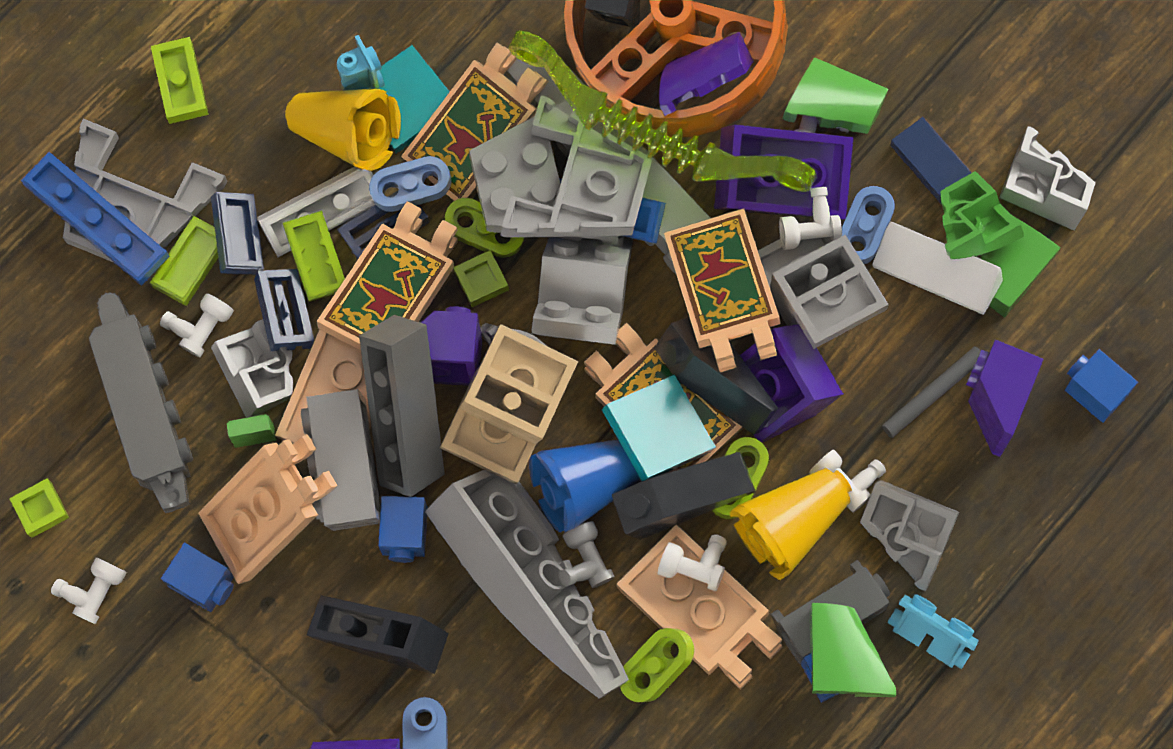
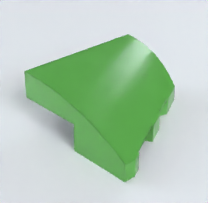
[782,57,889,134]
[940,171,1024,259]
[980,216,1061,318]
[810,603,896,697]

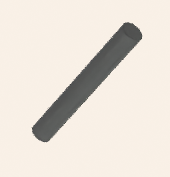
[882,346,980,438]

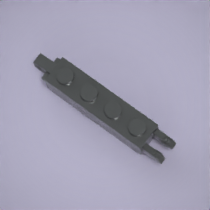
[89,292,193,513]

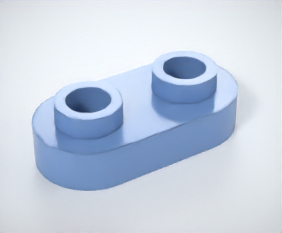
[369,156,451,212]
[842,186,895,264]
[403,697,448,749]

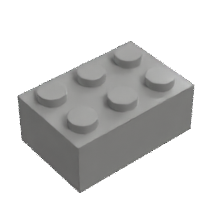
[301,389,381,531]

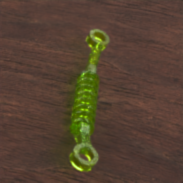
[508,31,817,192]

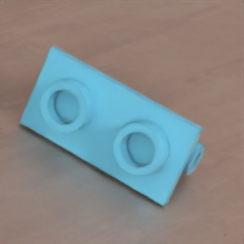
[337,35,385,90]
[887,594,979,669]

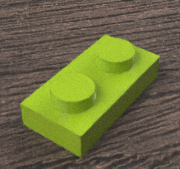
[151,37,209,124]

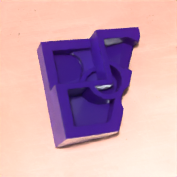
[659,32,754,116]

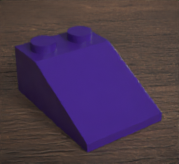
[714,125,853,220]

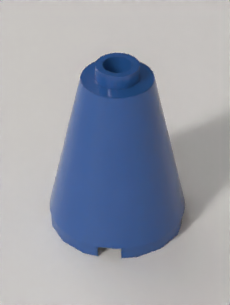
[529,440,641,533]

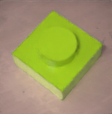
[453,250,509,307]
[9,478,69,538]

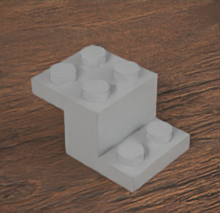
[758,221,889,349]
[531,236,633,345]

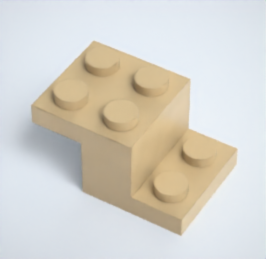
[440,324,578,484]

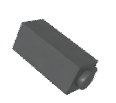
[770,560,890,665]

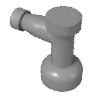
[559,521,615,588]

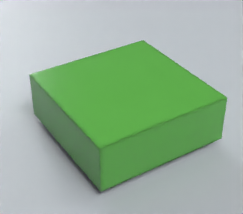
[227,414,276,448]

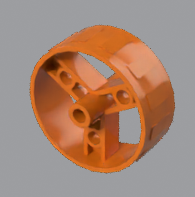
[564,0,788,138]

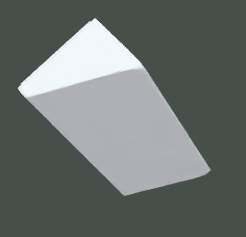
[257,166,375,257]
[872,222,1003,315]

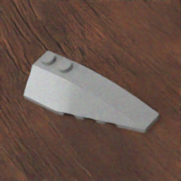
[425,470,629,699]

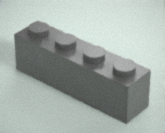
[359,315,445,497]

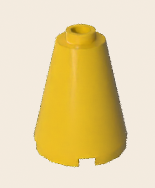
[285,88,401,171]
[730,468,852,580]

